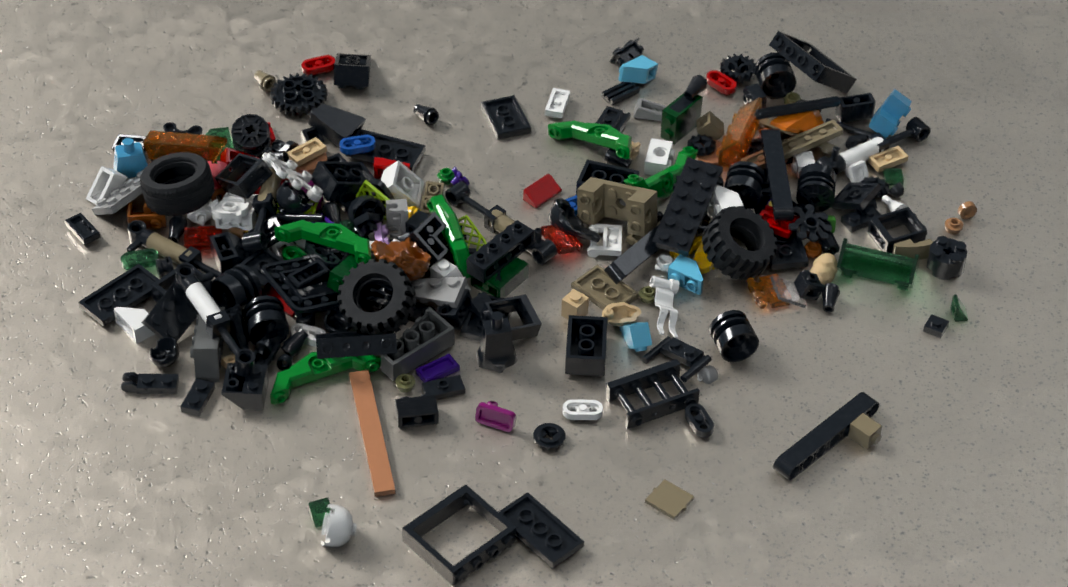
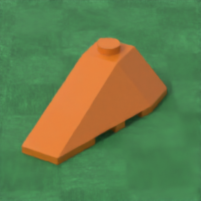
[770,110,824,133]

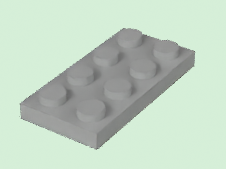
[92,170,143,215]

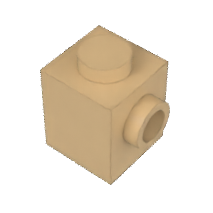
[561,289,589,319]

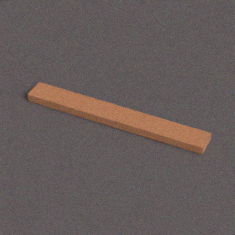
[349,370,395,497]

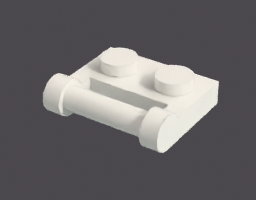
[587,224,622,257]

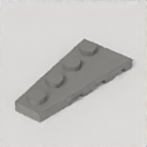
[411,277,468,308]

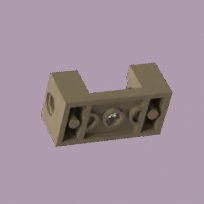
[577,177,658,237]

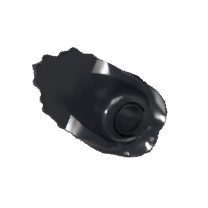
[548,198,601,242]

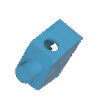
[113,138,148,179]

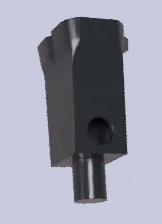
[476,312,517,373]

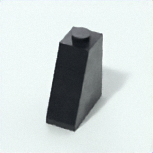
[308,103,366,148]

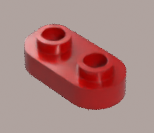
[302,55,335,76]
[706,70,737,95]

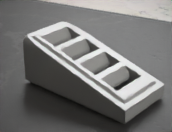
[633,98,667,121]

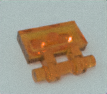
[747,274,790,309]

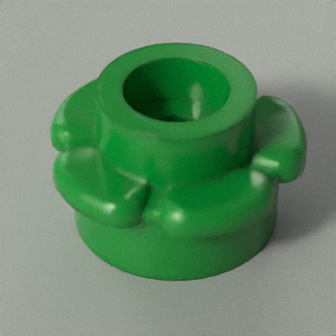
[437,168,455,184]

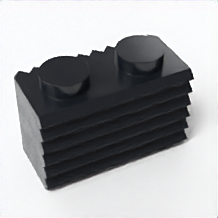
[835,93,876,123]
[395,394,439,429]

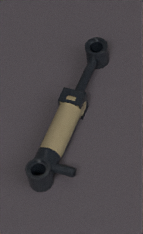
[242,147,289,252]
[445,181,558,265]
[126,220,228,278]

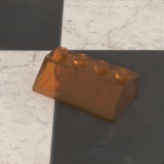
[716,98,762,168]
[143,130,227,164]

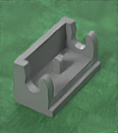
[386,199,408,238]

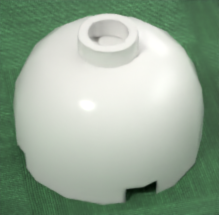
[321,504,356,547]

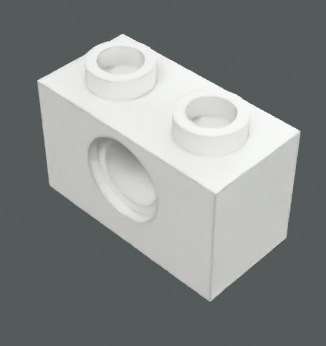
[644,138,675,176]

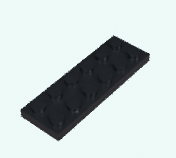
[652,157,723,256]

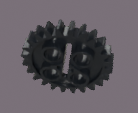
[270,73,328,116]

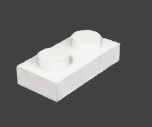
[545,88,570,118]

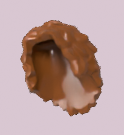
[371,237,431,281]

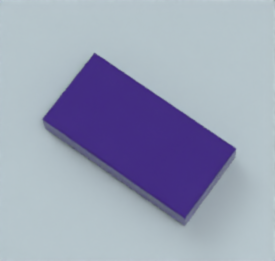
[416,354,460,383]

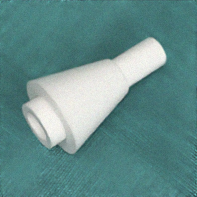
[882,195,908,212]

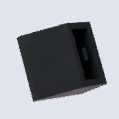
[209,232,252,273]
[222,363,269,411]

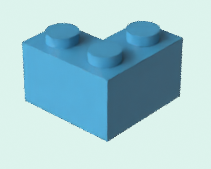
[868,89,912,138]

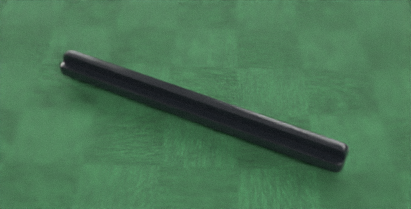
[754,96,841,120]

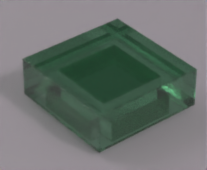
[883,168,904,185]

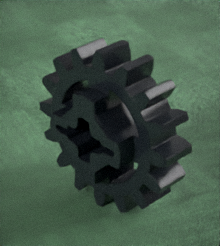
[720,54,756,84]

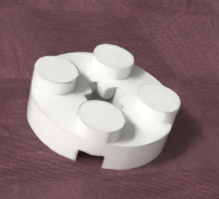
[211,196,249,222]

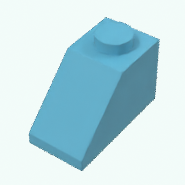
[619,322,652,352]

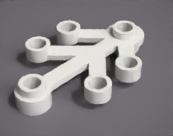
[262,152,323,202]

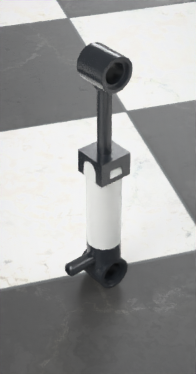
[815,117,931,176]
[175,263,255,377]

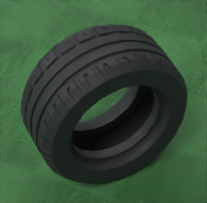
[140,152,215,216]

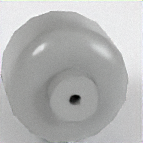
[697,365,718,384]

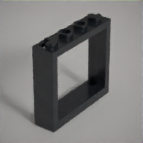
[769,31,857,93]
[402,484,517,586]

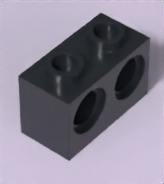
[435,289,472,330]

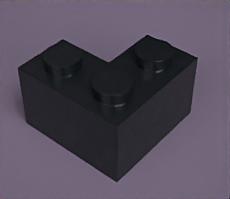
[402,212,449,268]

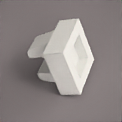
[845,160,869,183]

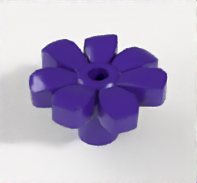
[450,167,470,186]

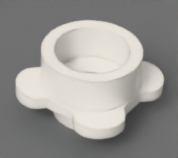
[655,254,674,272]

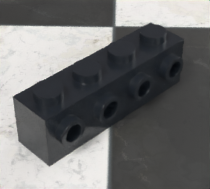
[466,220,534,283]

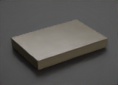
[571,264,639,310]

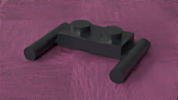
[641,336,712,382]

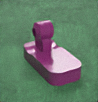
[475,401,516,432]

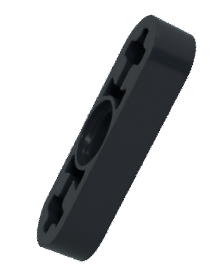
[305,240,340,271]

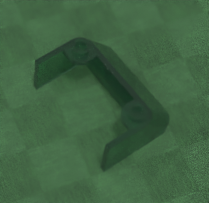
[837,238,920,291]

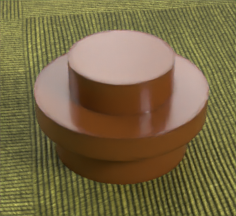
[804,241,822,258]

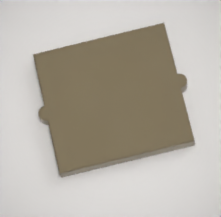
[645,479,694,520]

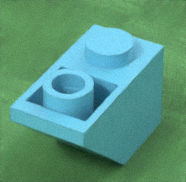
[618,55,658,84]
[667,254,703,295]

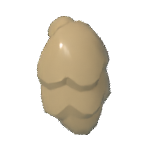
[810,253,838,285]
[602,302,641,326]

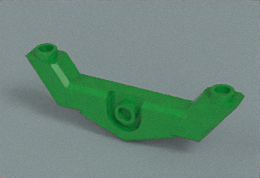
[548,120,632,160]
[624,146,698,199]
[426,194,471,279]
[274,220,371,264]
[270,352,381,404]

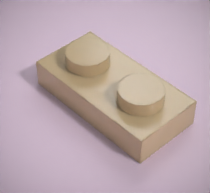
[287,137,327,167]
[868,146,909,172]

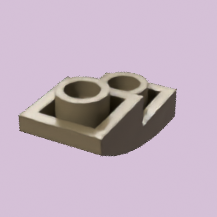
[420,181,445,214]
[892,239,933,261]

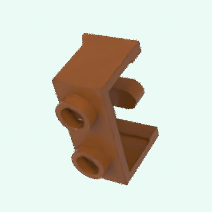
[127,202,167,229]

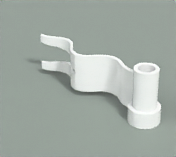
[650,276,680,339]

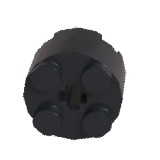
[927,236,967,280]

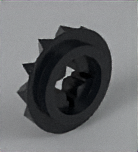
[687,134,716,156]
[861,176,889,198]
[533,423,566,451]

